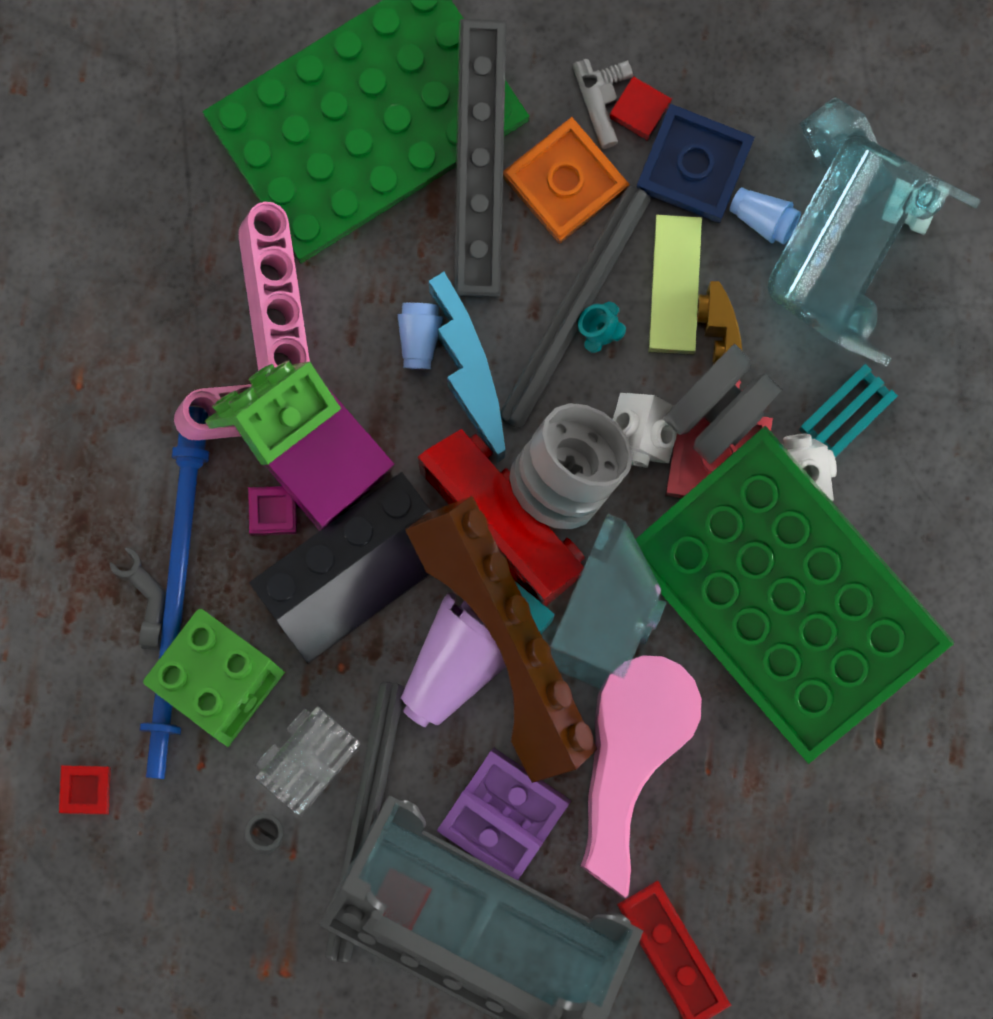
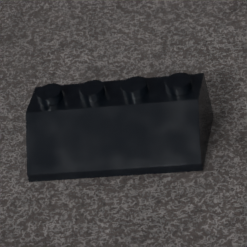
[249,472,431,664]

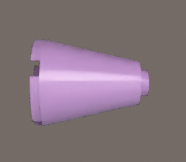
[401,592,506,727]

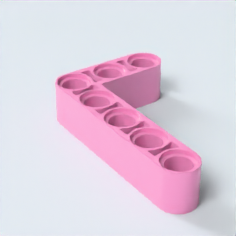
[174,202,310,440]

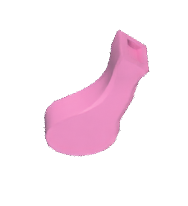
[580,655,702,898]

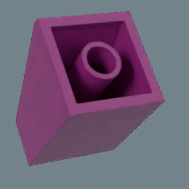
[265,386,395,531]

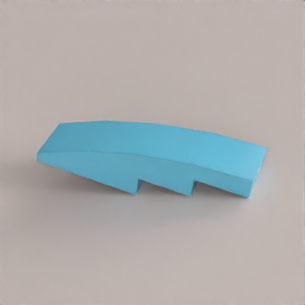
[429,272,506,462]

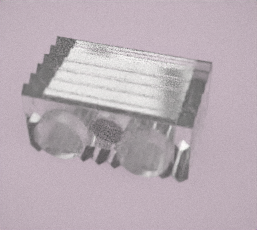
[255,706,362,817]

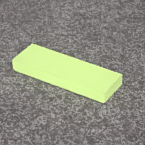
[648,215,702,354]

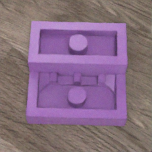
[437,748,572,880]

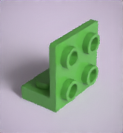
[205,360,341,465]
[143,609,285,747]

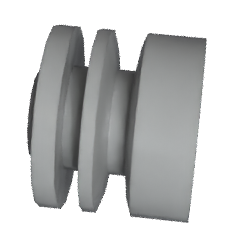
[509,403,633,529]

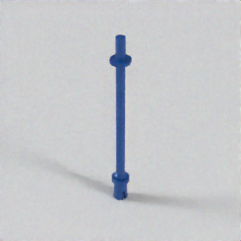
[140,406,209,779]

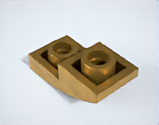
[697,281,742,365]

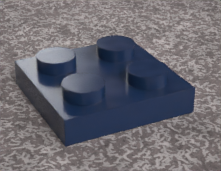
[636,104,755,223]

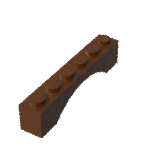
[405,496,597,783]

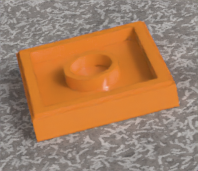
[503,117,630,244]

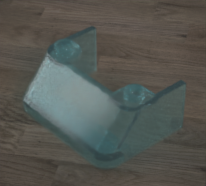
[768,135,981,366]
[550,513,667,689]

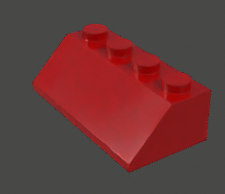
[418,429,585,607]

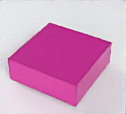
[248,486,297,536]

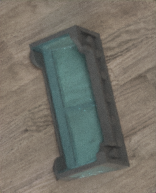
[319,795,643,1019]

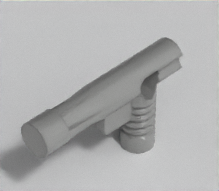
[572,59,633,149]

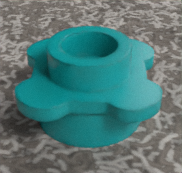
[578,302,626,353]

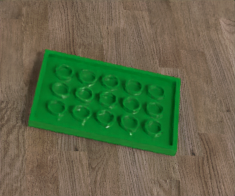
[202,0,530,264]
[623,426,954,764]

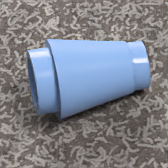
[729,187,801,244]
[397,302,443,370]

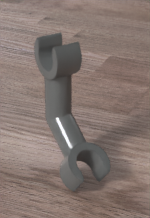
[109,547,166,651]

